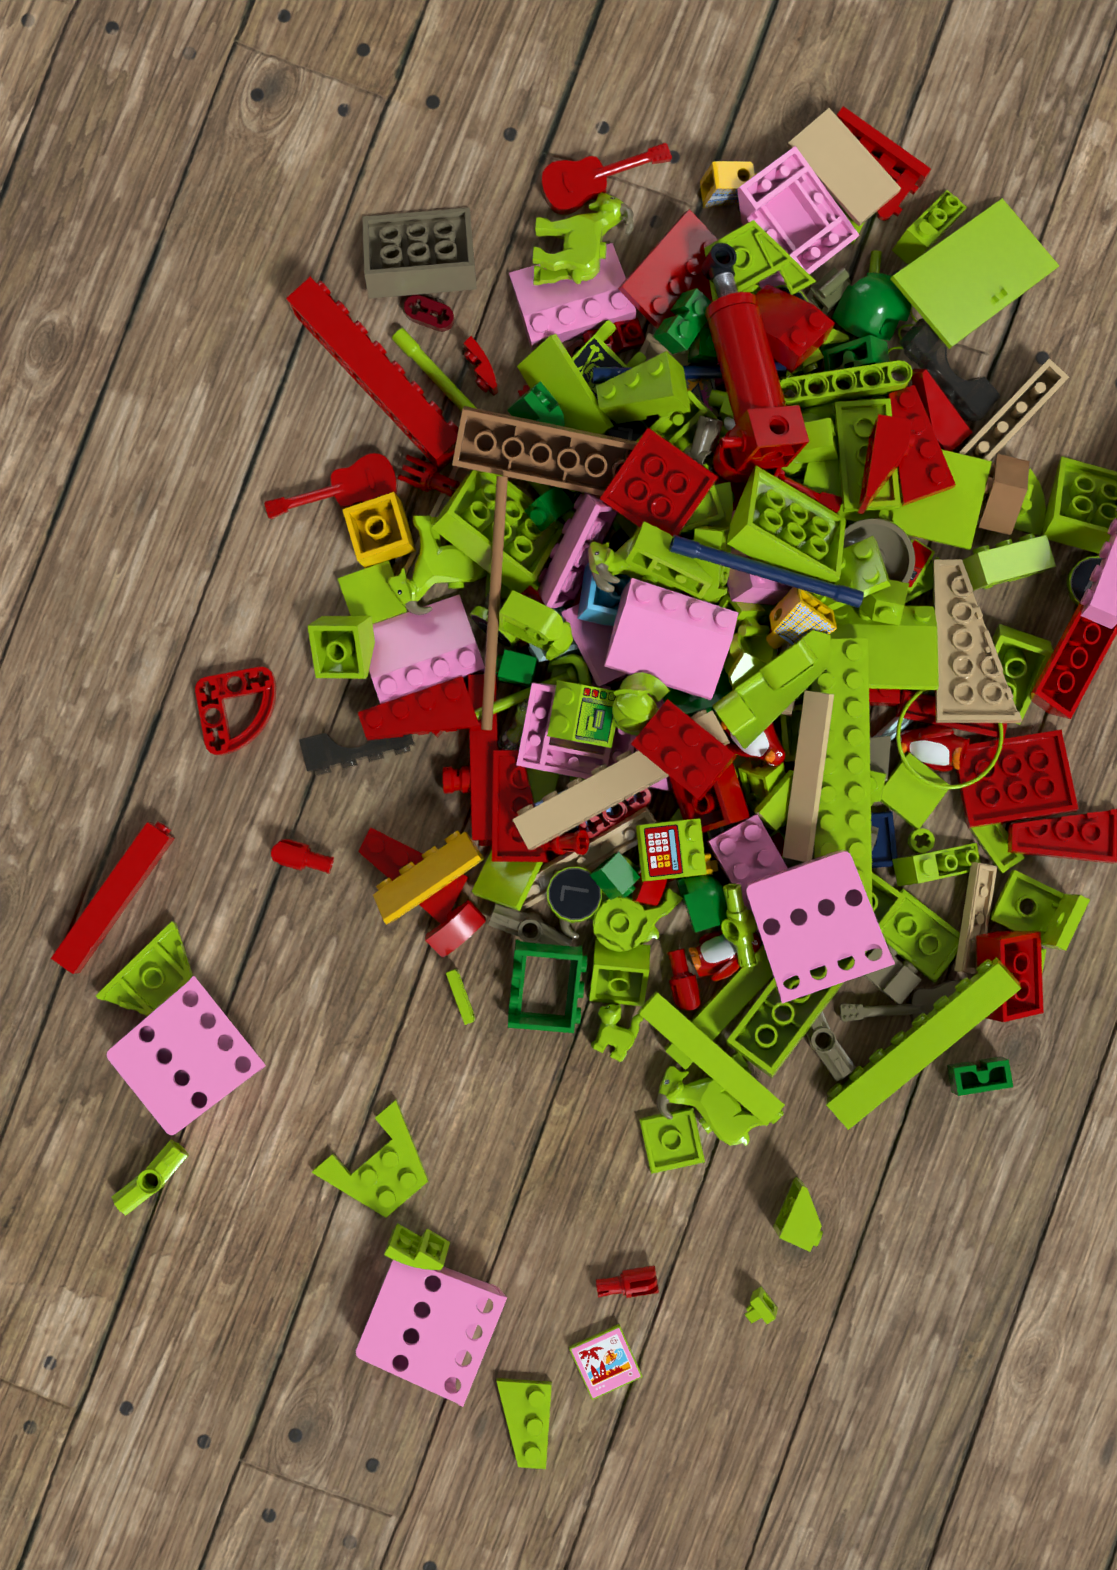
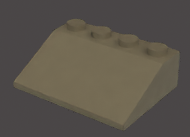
[362,207,477,299]

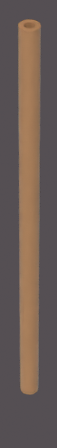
[481,476,508,730]

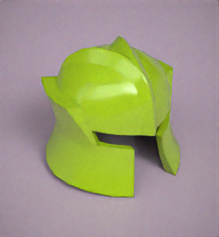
[612,672,669,736]

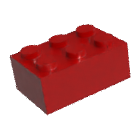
[631,699,737,801]

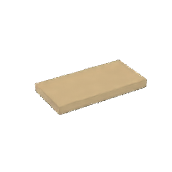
[787,108,901,226]

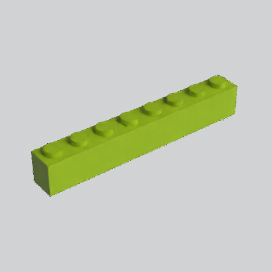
[826,957,1021,1130]

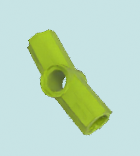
[111,1139,189,1216]

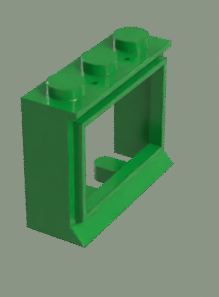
[508,939,587,1033]

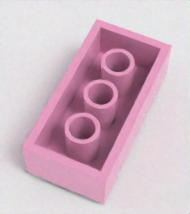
[706,814,787,939]

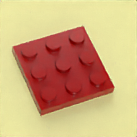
[600,428,719,537]

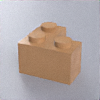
[979,454,1030,535]

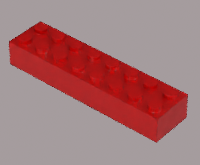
[286,276,459,472]

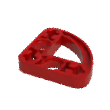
[195,667,276,755]

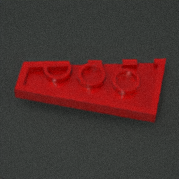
[887,385,956,506]
[357,676,481,740]
[492,750,548,862]
[1008,809,1117,864]
[358,827,468,924]

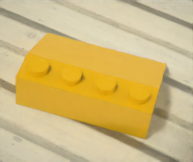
[373,830,485,925]

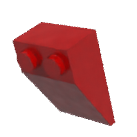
[755,284,835,374]
[857,414,916,514]

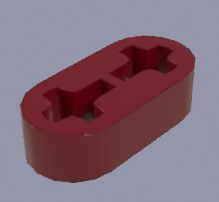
[404,295,455,332]

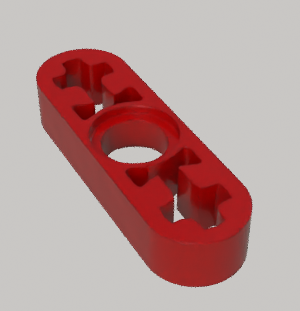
[578,788,651,838]

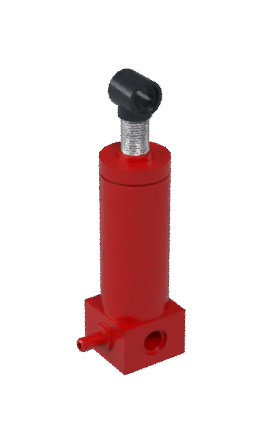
[701,243,809,472]

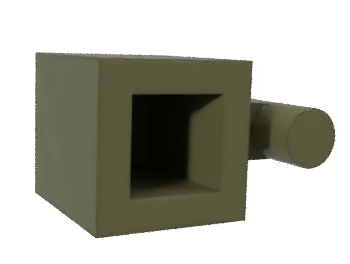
[807,267,851,315]

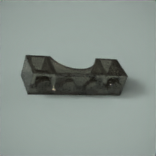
[899,318,1001,421]
[299,733,416,776]

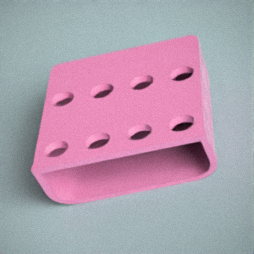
[746,850,895,1003]
[107,976,266,1135]
[356,1260,507,1407]

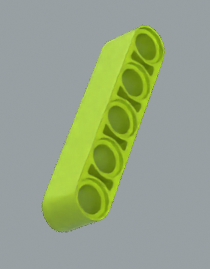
[780,360,912,408]

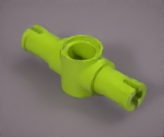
[721,883,758,968]

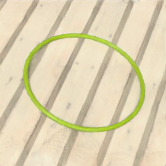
[896,690,1003,789]

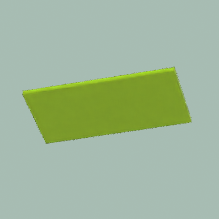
[890,198,1059,349]
[803,424,992,550]

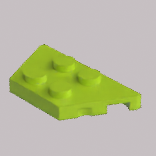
[96,921,193,1016]

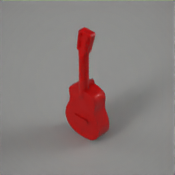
[542,143,672,215]
[713,429,842,513]
[264,453,398,519]

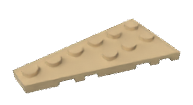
[933,559,1022,723]

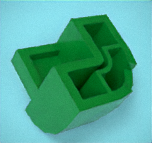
[832,272,911,341]
[507,381,565,427]
[676,874,728,932]

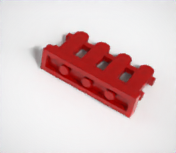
[836,106,931,221]

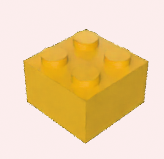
[342,492,416,568]

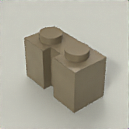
[863,943,921,1005]

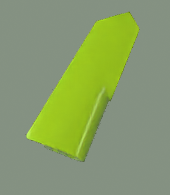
[712,630,831,749]

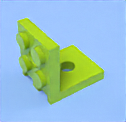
[989,870,1090,951]

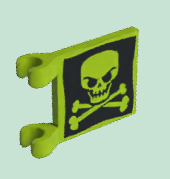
[572,320,647,400]

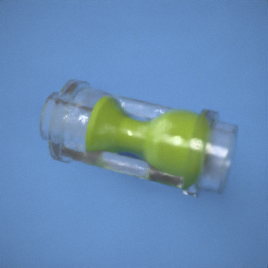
[498,698,529,750]

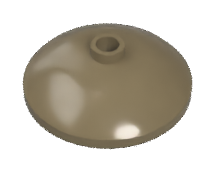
[843,518,915,583]

